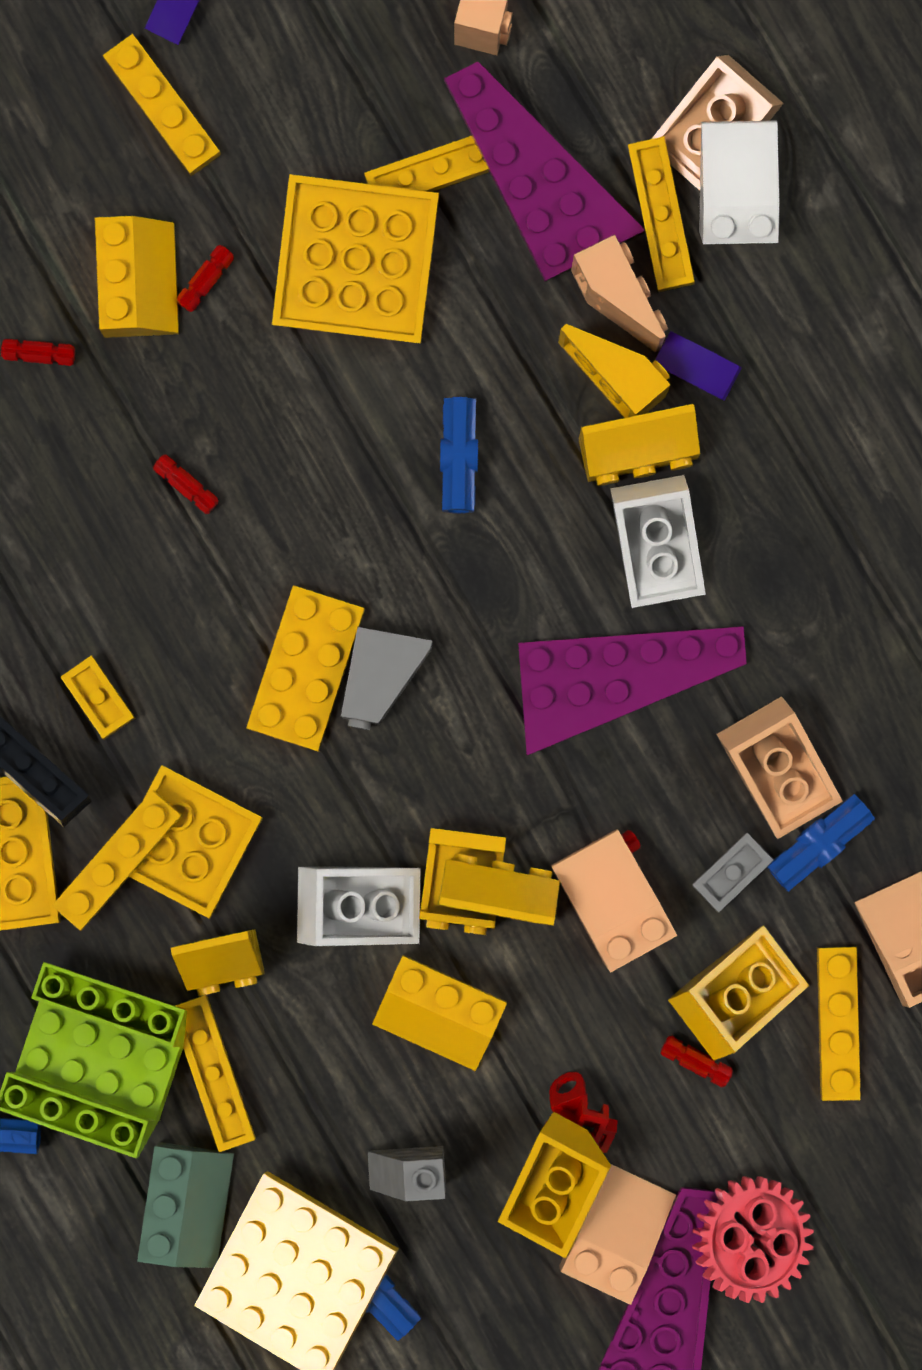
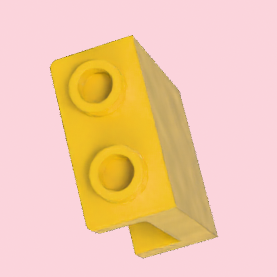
[419,828,506,935]

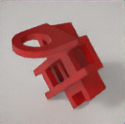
[545,1072,618,1153]

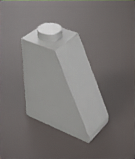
[341,627,433,730]

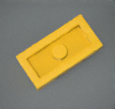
[61,655,135,740]

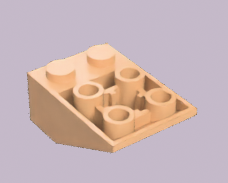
[571,235,668,353]
[854,871,922,1008]

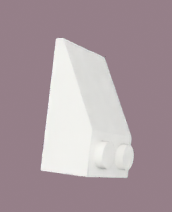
[699,120,779,244]
[610,475,706,608]
[297,867,420,946]

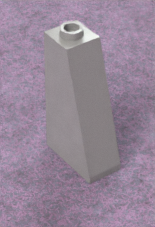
[368,1146,446,1201]

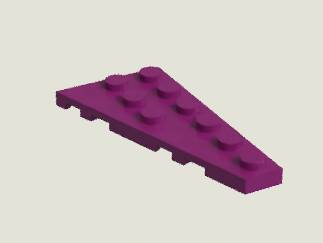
[444,62,645,282]
[518,626,747,756]
[598,1187,718,1370]

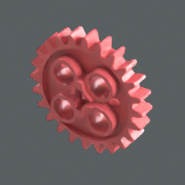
[692,1176,814,1303]

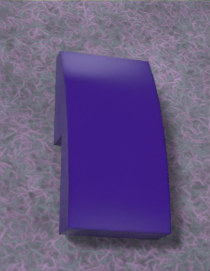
[144,0,200,45]
[655,331,742,401]

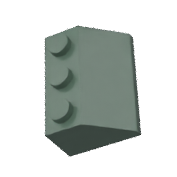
[137,1142,234,1268]

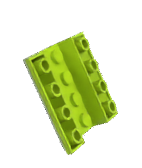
[0,962,187,1158]

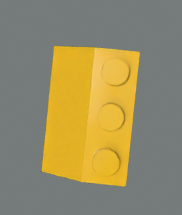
[95,216,179,338]
[578,404,700,486]
[438,854,560,926]
[372,955,507,1071]
[498,1112,611,1259]

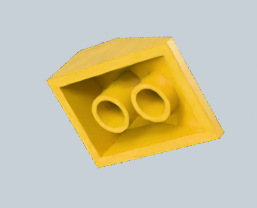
[558,324,670,418]
[668,925,809,1061]
[171,929,265,996]

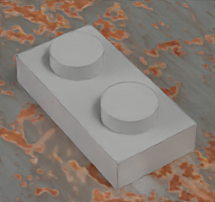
[692,833,773,912]

